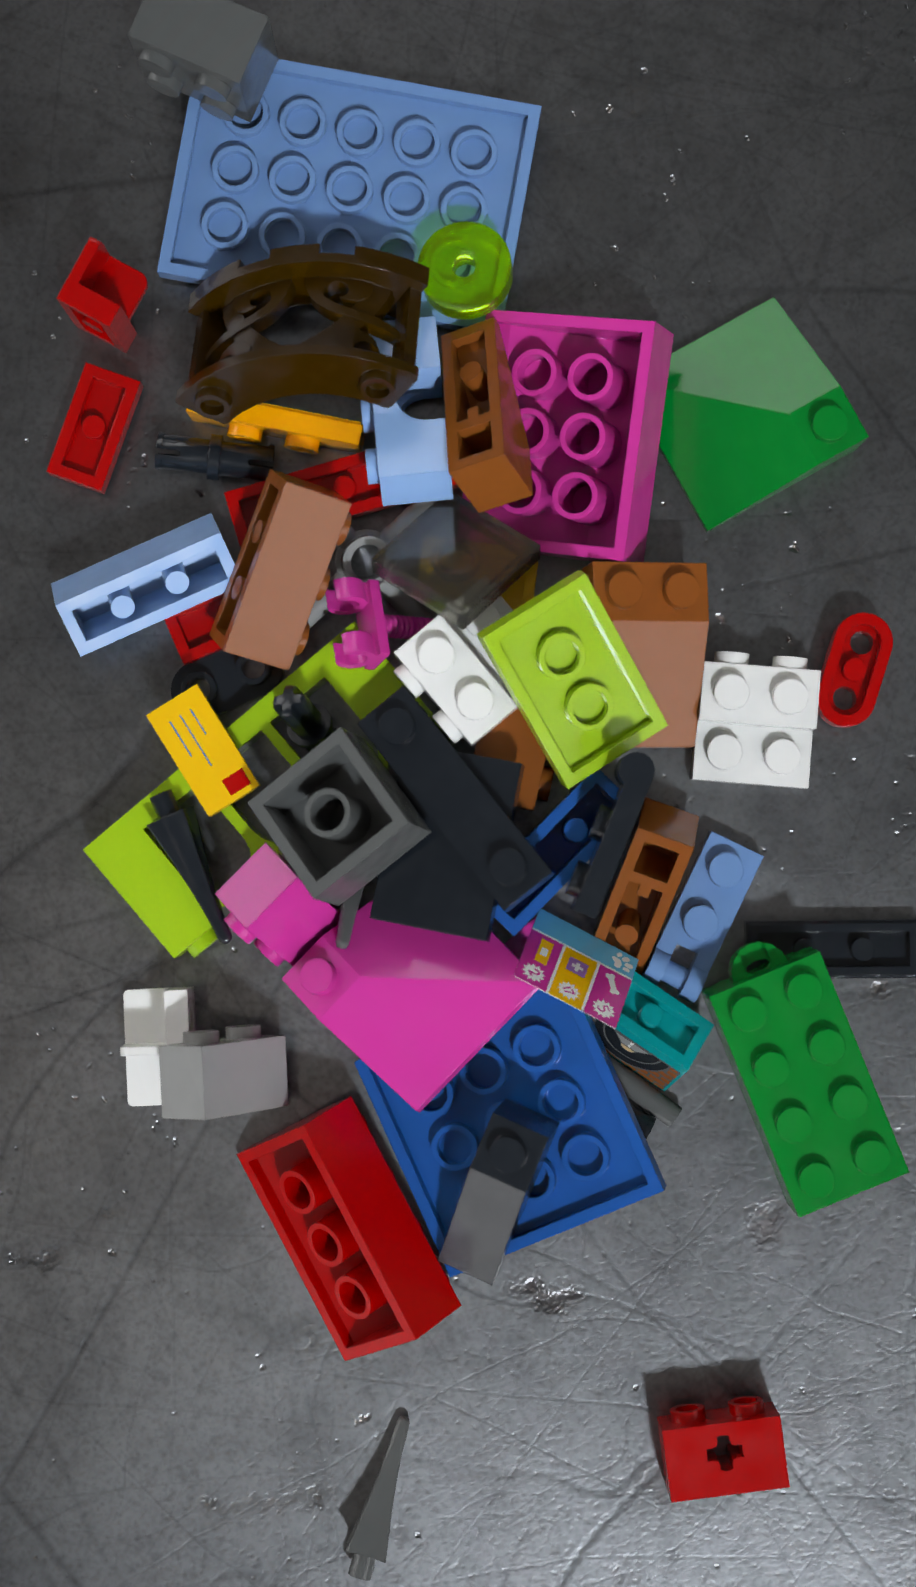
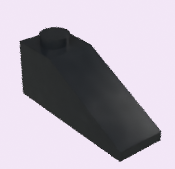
[438,1099,560,1285]

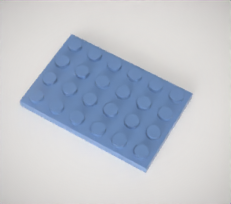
[157,59,542,330]

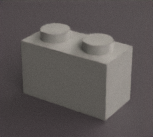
[159,1024,289,1120]

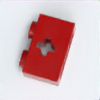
[657,1396,790,1503]

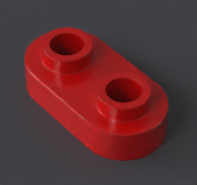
[818,612,893,728]

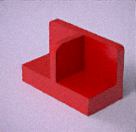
[56,236,148,353]

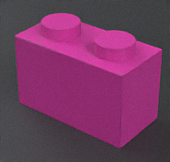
[215,842,340,967]

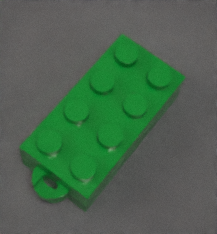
[701,941,909,1218]

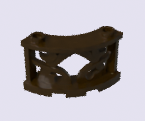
[175,243,430,424]

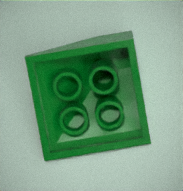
[659,297,869,532]

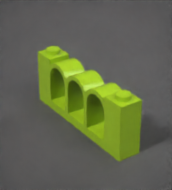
[83,621,445,958]

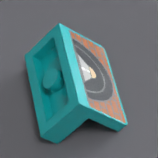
[591,972,714,1091]

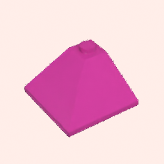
[281,900,538,1112]

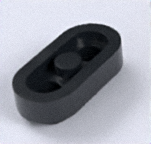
[171,650,285,716]

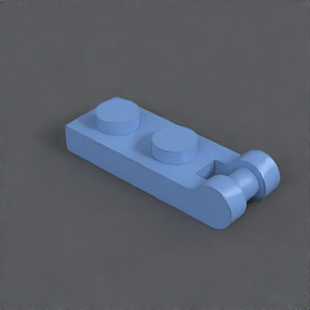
[642,831,764,1003]

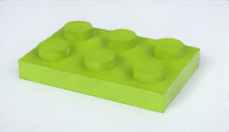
[476,570,668,789]

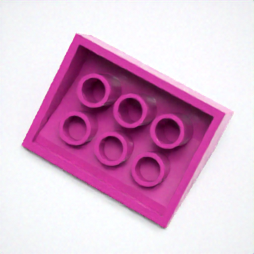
[457,309,674,562]

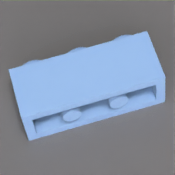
[51,513,235,656]

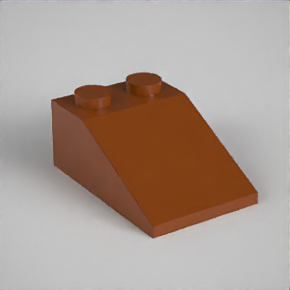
[580,561,709,748]

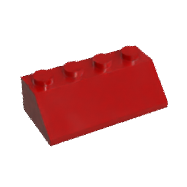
[236,1096,462,1361]

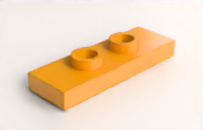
[186,403,365,454]

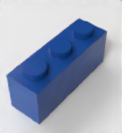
[495,769,619,936]

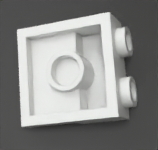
[393,579,518,747]
[690,651,821,789]

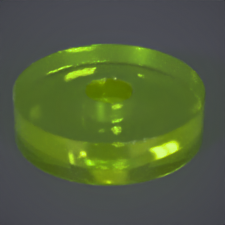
[418,221,513,320]

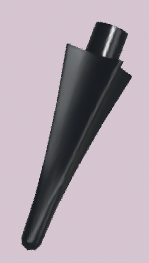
[146,789,232,944]

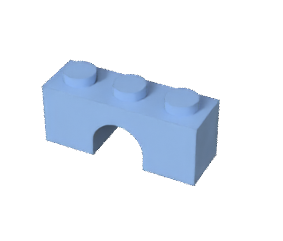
[360,316,453,506]

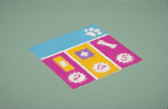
[513,909,639,1029]

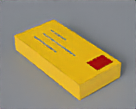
[146,684,261,817]

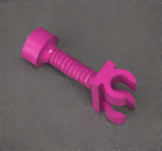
[325,577,449,670]

